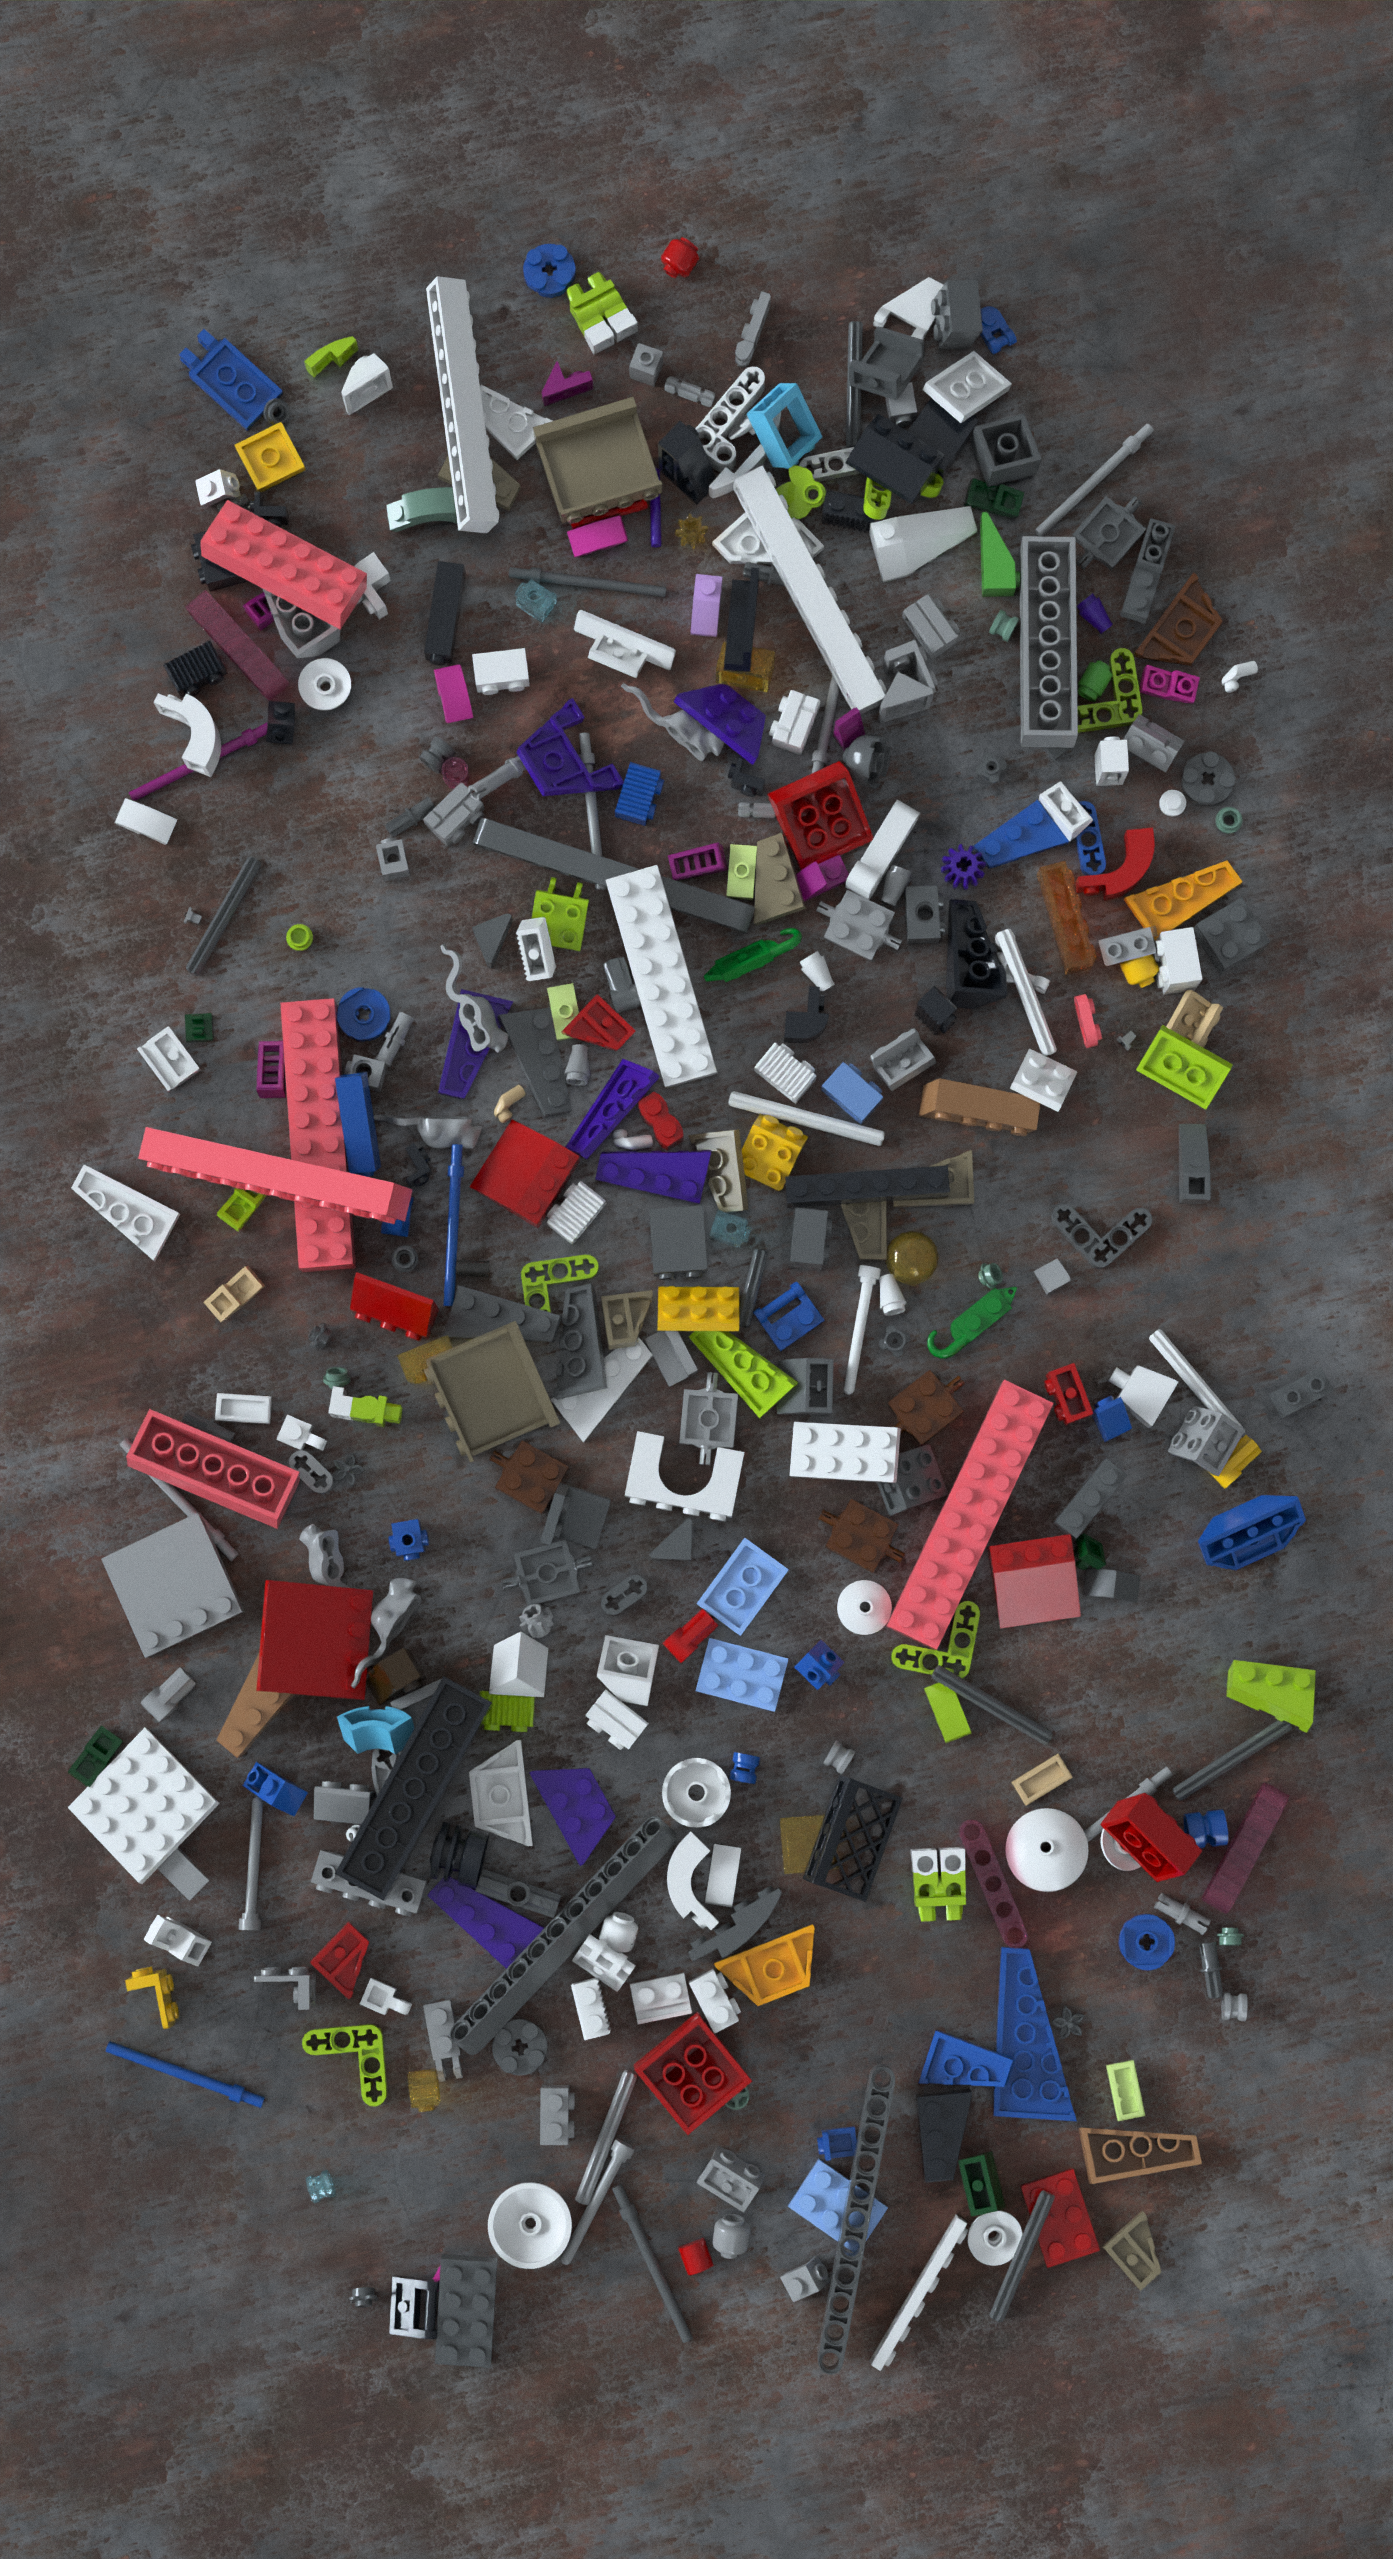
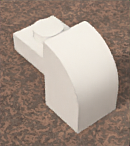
[354,552,390,620]
[144,1915,212,1966]

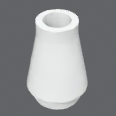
[800,951,835,992]
[879,1274,907,1316]

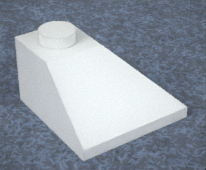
[341,353,393,415]
[597,1635,659,1706]

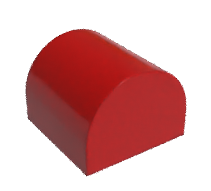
[678,2238,714,2275]

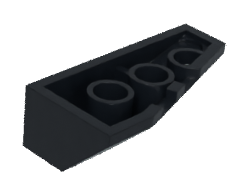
[946,899,1007,1009]

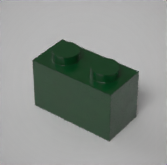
[958,2151,1006,2217]

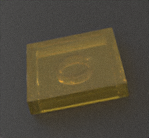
[780,1815,838,1874]

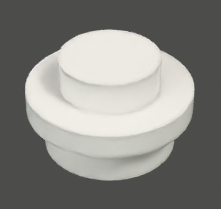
[1159,790,1186,817]

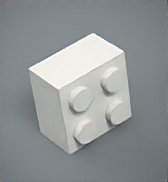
[1153,927,1202,995]

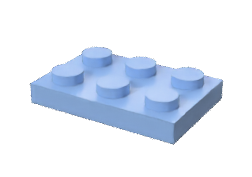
[697,1538,789,1636]
[696,1638,788,1712]
[788,2159,888,2252]

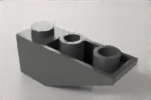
[1179,1124,1211,1204]

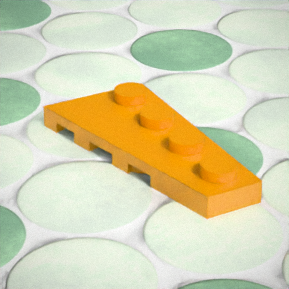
[1124,861,1242,941]

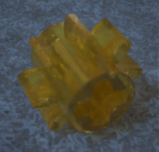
[675,513,708,549]

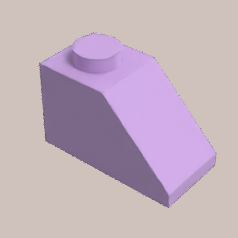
[691,574,722,637]

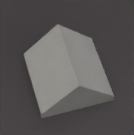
[878,672,933,723]

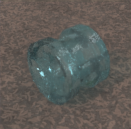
[306,2170,336,2204]

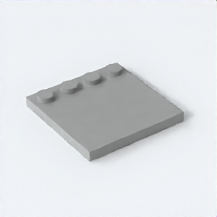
[101,1513,245,1658]

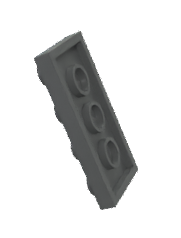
[435,2254,498,2368]

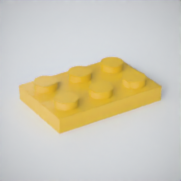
[657,1286,739,1331]

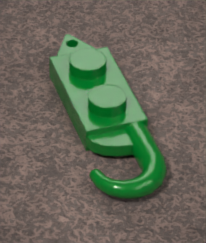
[704,928,802,982]
[927,1287,1017,1359]

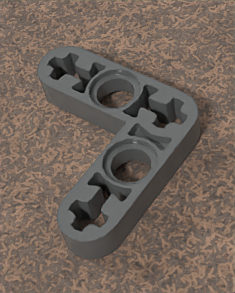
[1051,1204,1152,1269]

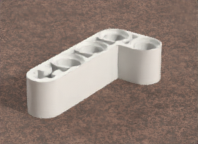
[696,366,765,473]
[845,800,921,900]

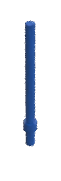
[443,1144,464,1306]
[106,2041,265,2108]

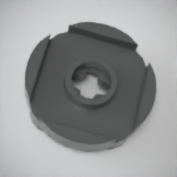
[1181,752,1236,806]
[492,2018,548,2076]

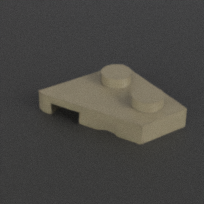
[601,1290,653,1350]
[1102,2211,1161,2291]

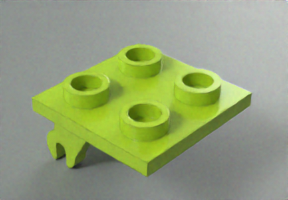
[532,877,589,951]

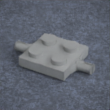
[816,890,902,962]
[679,1372,738,1465]

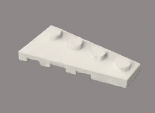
[71,1165,180,1261]
[550,1338,653,1443]

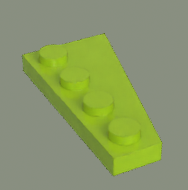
[689,1331,798,1418]

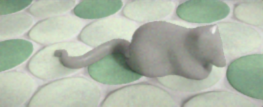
[621,683,724,761]
[440,944,509,1053]
[374,1114,482,1149]
[299,1524,349,1588]
[351,1578,422,1689]

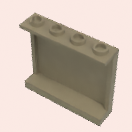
[533,397,662,524]
[424,1320,560,1462]

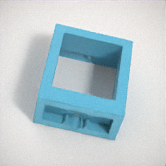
[747,383,822,469]

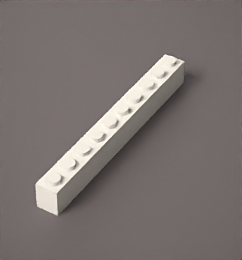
[426,276,499,533]
[733,465,887,715]

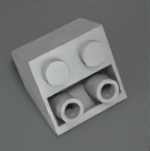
[314,1781,375,1824]

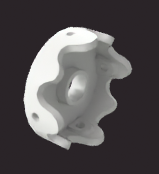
[662,1758,731,1827]

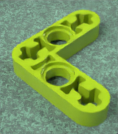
[864,474,944,520]
[1077,648,1142,733]
[521,1255,599,1313]
[891,1601,980,1678]
[302,2024,388,2106]

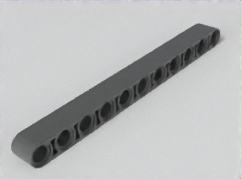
[472,818,755,933]
[450,1816,676,2055]
[817,2064,895,2375]

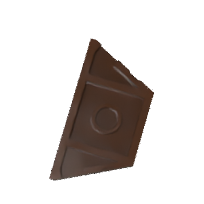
[1134,572,1223,666]

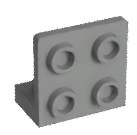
[883,640,937,702]
[1168,1406,1245,1477]
[254,1967,316,2010]

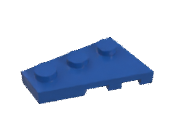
[974,800,1069,869]
[919,2030,1015,2087]

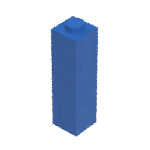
[335,1072,381,1177]

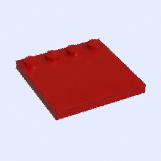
[256,1580,373,1700]

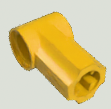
[1209,1435,1262,1489]

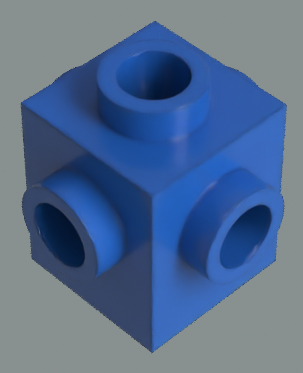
[389,1519,429,1561]
[794,1640,844,1690]

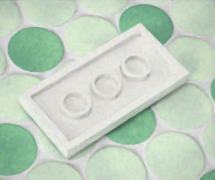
[790,1422,901,1483]

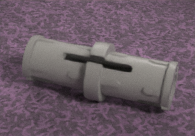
[375,1012,415,1067]
[1154,1892,1211,1935]

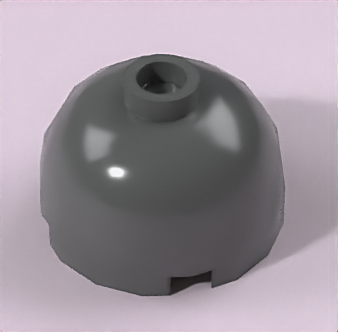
[843,734,891,789]

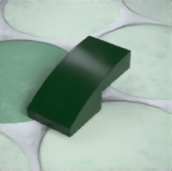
[964,478,1025,518]
[68,1725,123,1787]

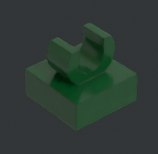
[185,1013,214,1043]
[1073,1533,1106,1570]

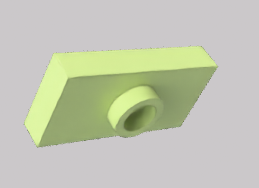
[727,844,757,900]
[547,983,579,1041]
[1106,2060,1145,2121]

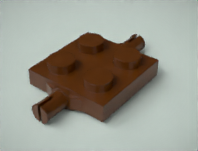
[888,1370,965,1446]
[489,1440,569,1515]
[819,1499,905,1573]

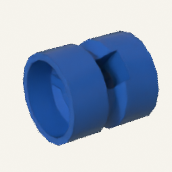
[1183,1809,1228,1848]

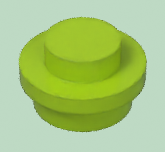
[286,924,313,951]

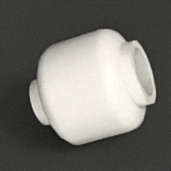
[599,1912,638,1954]

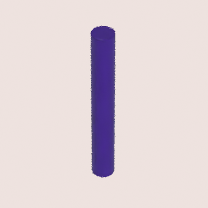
[650,468,662,548]

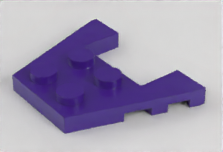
[516,698,624,796]

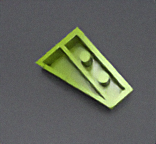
[1227,1660,1316,1733]

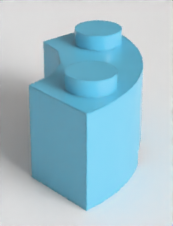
[337,1706,415,1754]

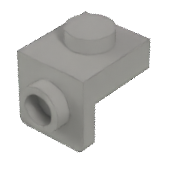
[780,2256,830,2302]

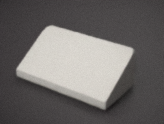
[1039,781,1093,841]

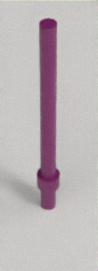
[129,723,267,801]

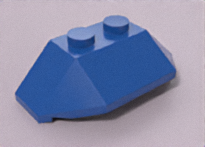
[1198,1495,1306,1570]

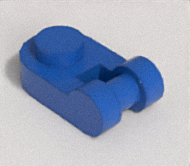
[980,306,1017,355]

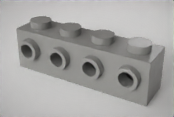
[311,1849,428,1917]

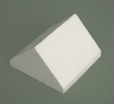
[489,1632,548,1697]

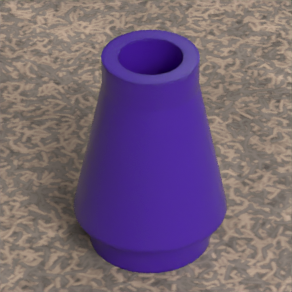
[1076,593,1113,634]

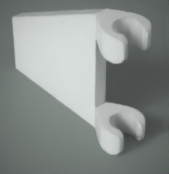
[873,277,943,340]

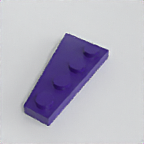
[437,989,513,1100]
[565,1059,660,1160]
[595,1150,712,1204]
[427,1877,544,1969]

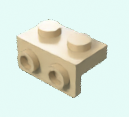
[1166,990,1223,1048]

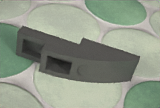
[1120,518,1175,624]
[688,1885,782,1962]

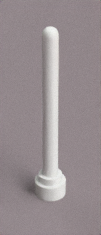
[844,1265,881,1395]

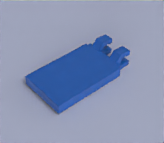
[179,329,283,431]

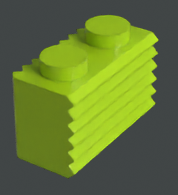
[480,1691,535,1732]

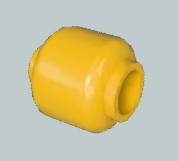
[1120,954,1159,988]

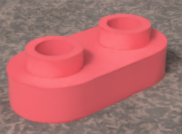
[1074,994,1102,1048]

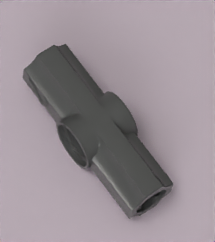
[475,1869,561,1918]

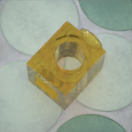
[407,2068,441,2112]

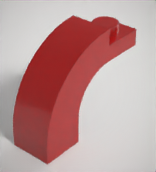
[1075,828,1155,901]

